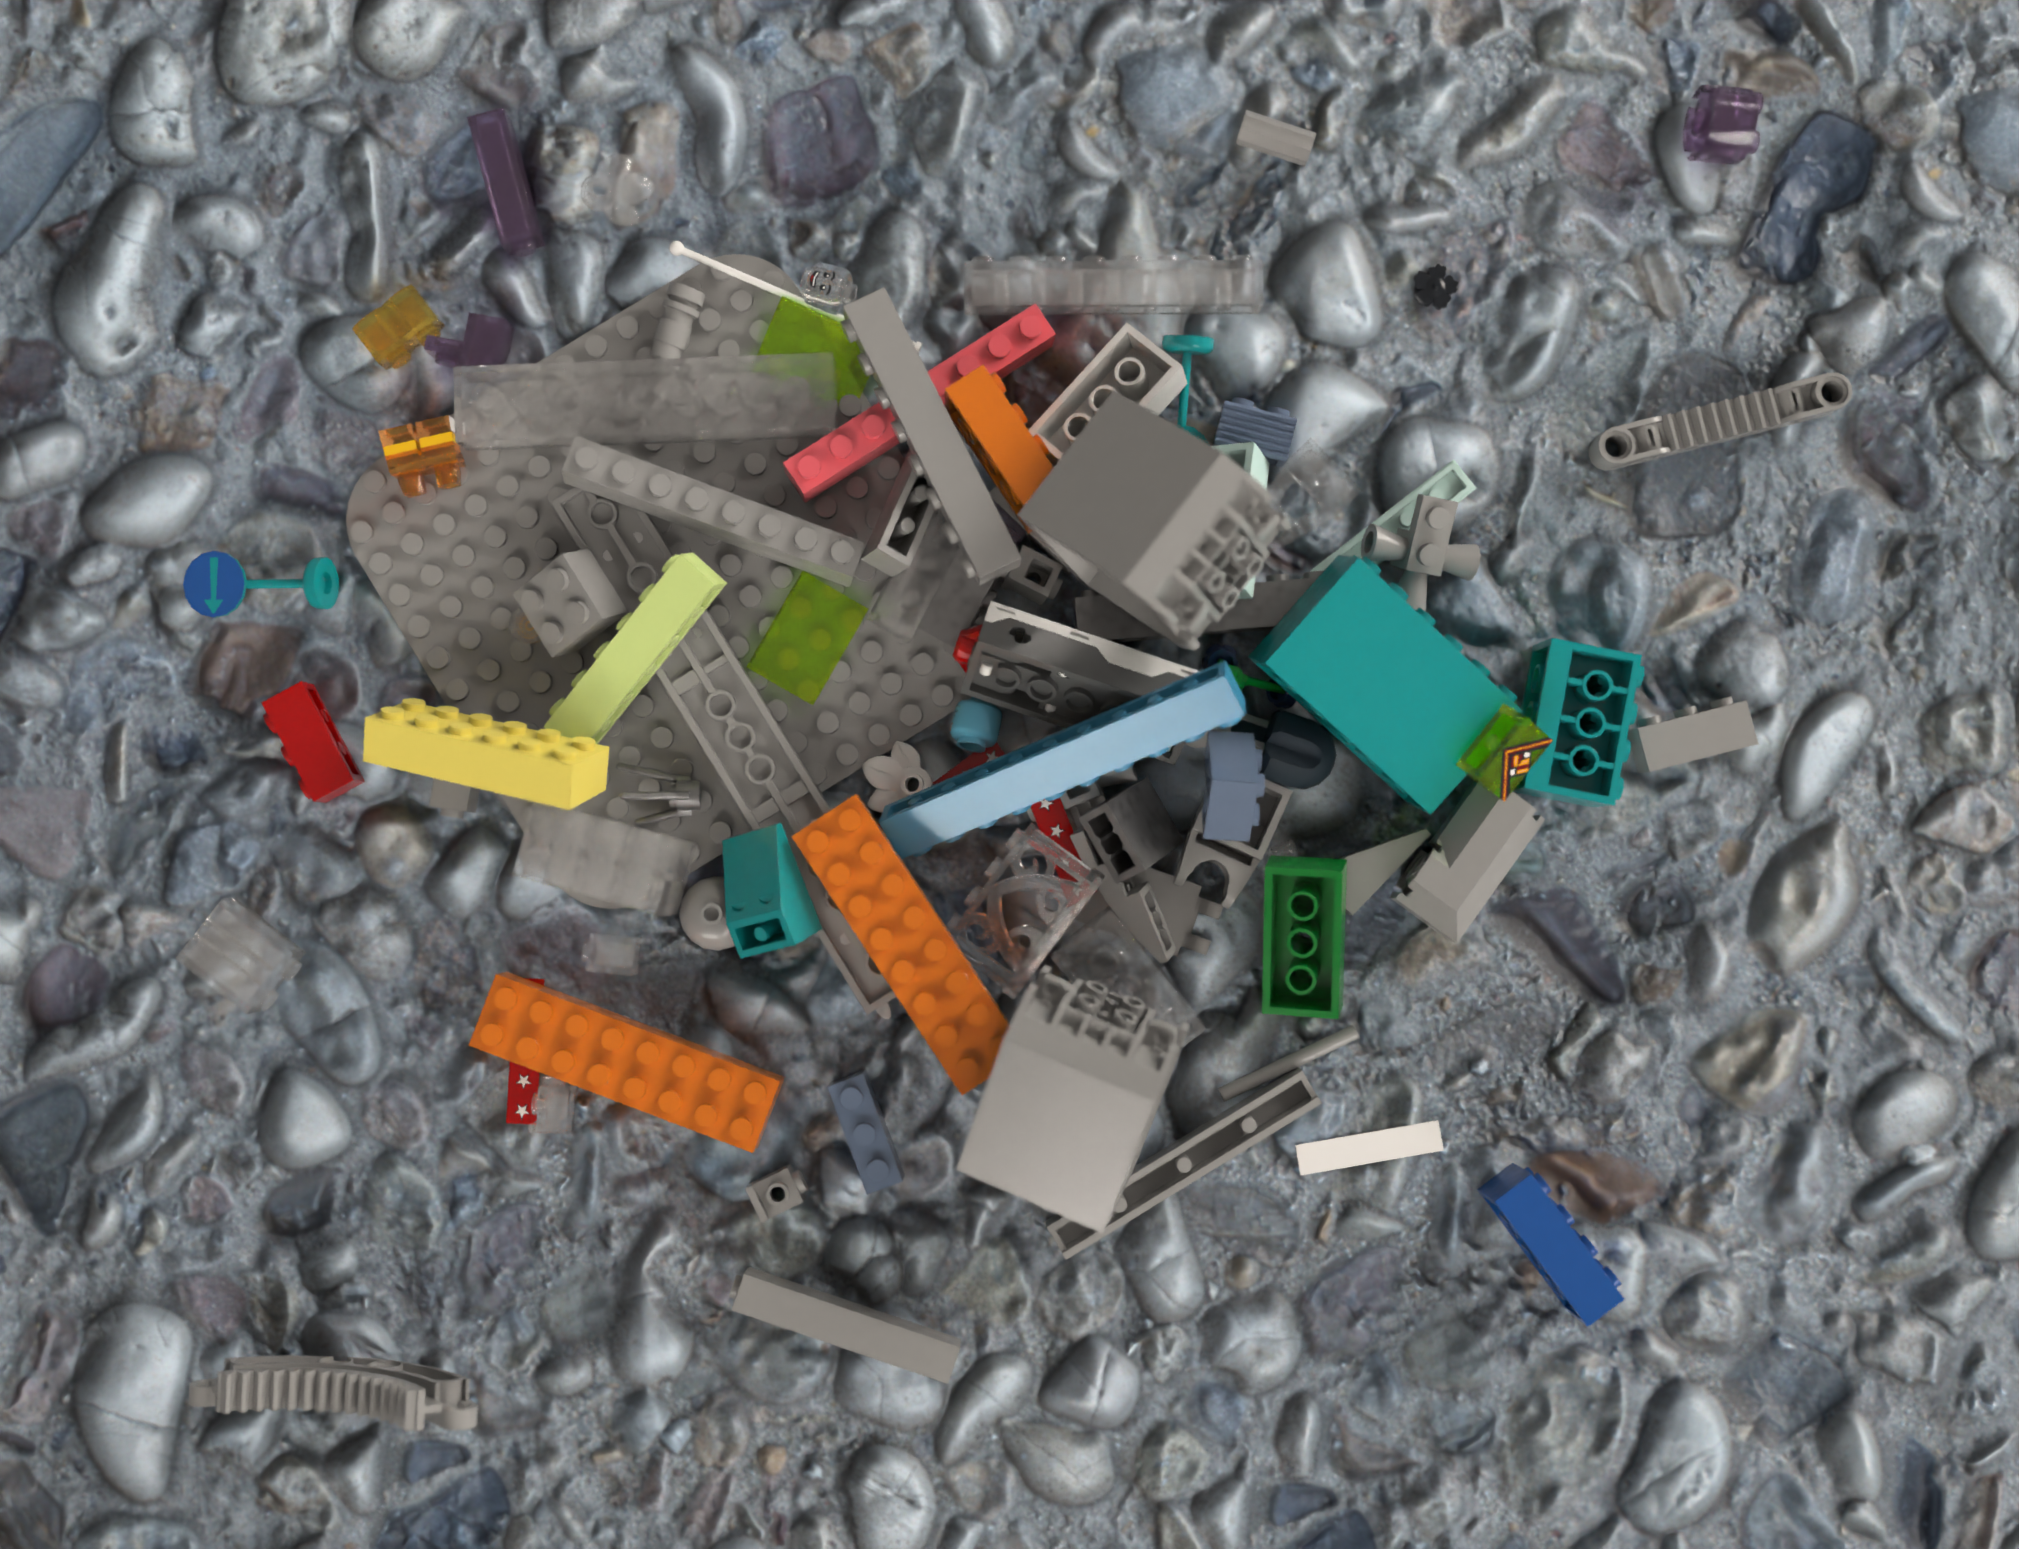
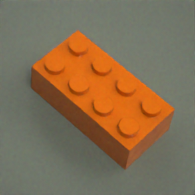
[945,364,1054,533]

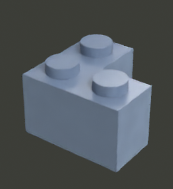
[1201,731,1265,842]

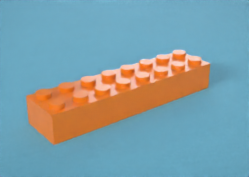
[791,794,1010,1096]
[468,972,785,1153]

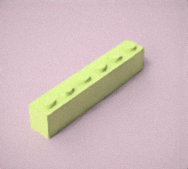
[543,553,727,744]

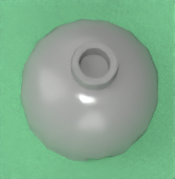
[679,876,735,951]

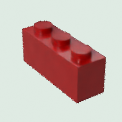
[261,681,365,803]

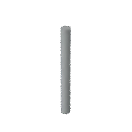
[1218,1025,1360,1102]

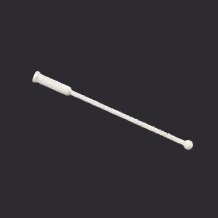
[669,241,922,354]

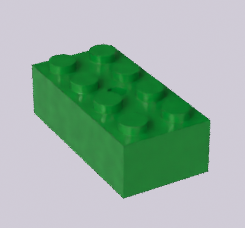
[1262,855,1347,1019]

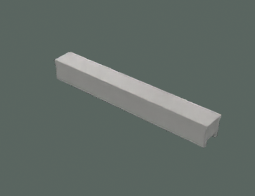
[1044,1067,1322,1260]

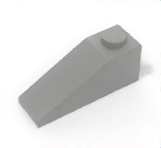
[1330,829,1431,915]

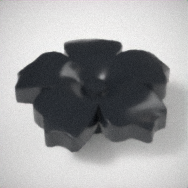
[1413,264,1458,310]

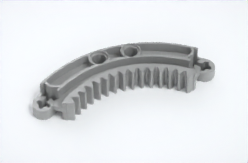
[189,1355,478,1431]

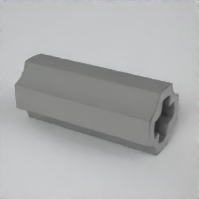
[1235,110,1316,166]

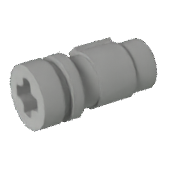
[650,282,706,365]

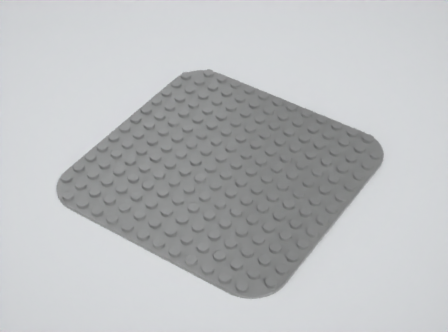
[346,254,987,909]

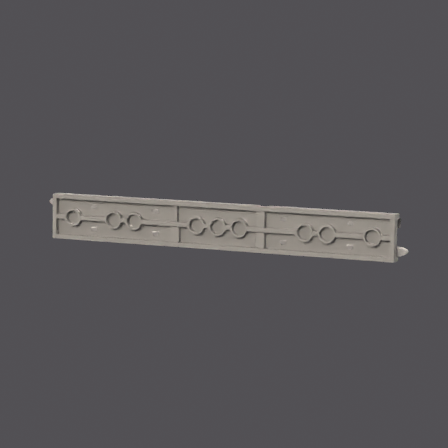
[550,487,897,1019]

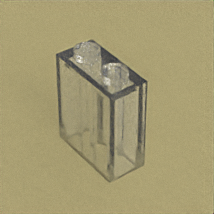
[175,898,306,1014]

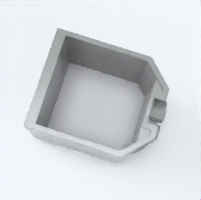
[1018,390,1292,651]
[956,965,1190,1234]

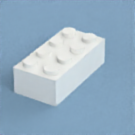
[1029,322,1188,466]

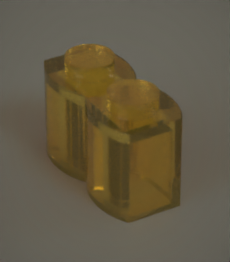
[352,284,445,370]

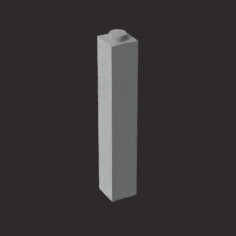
[729,1267,961,1384]

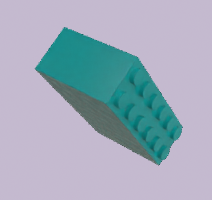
[1248,555,1523,815]

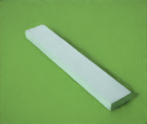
[1300,460,1477,579]

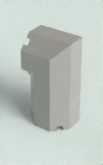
[1390,775,1545,943]

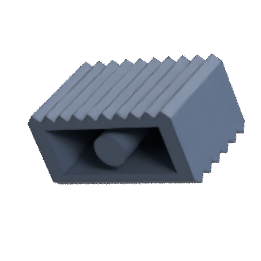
[1212,397,1297,467]

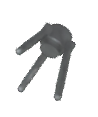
[616,763,701,826]

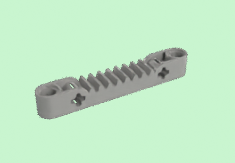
[1588,372,1852,471]

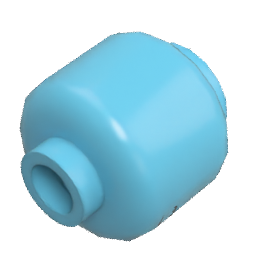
[950,697,1003,753]

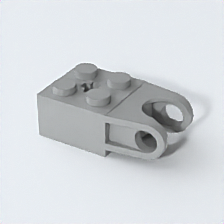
[1173,779,1293,909]

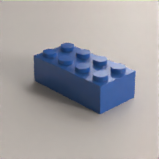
[1477,1163,1625,1327]

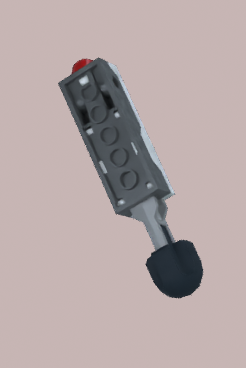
[952,601,1336,789]

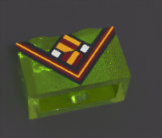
[1455,704,1553,801]

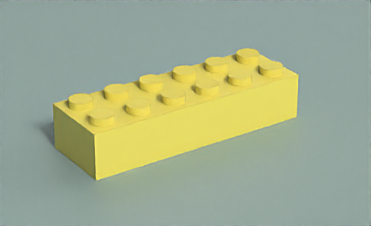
[363,698,609,810]

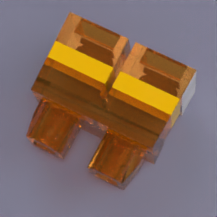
[378,415,466,498]

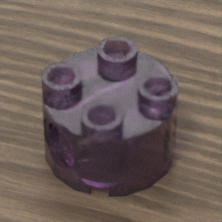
[1683,84,1764,165]

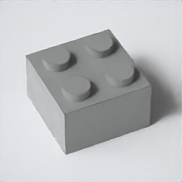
[513,548,628,658]

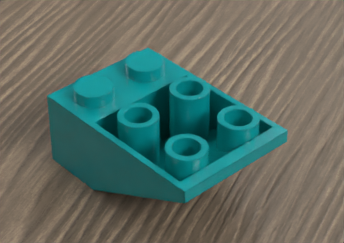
[722,822,823,959]

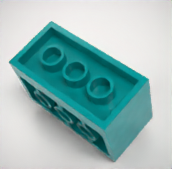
[1510,638,1645,808]

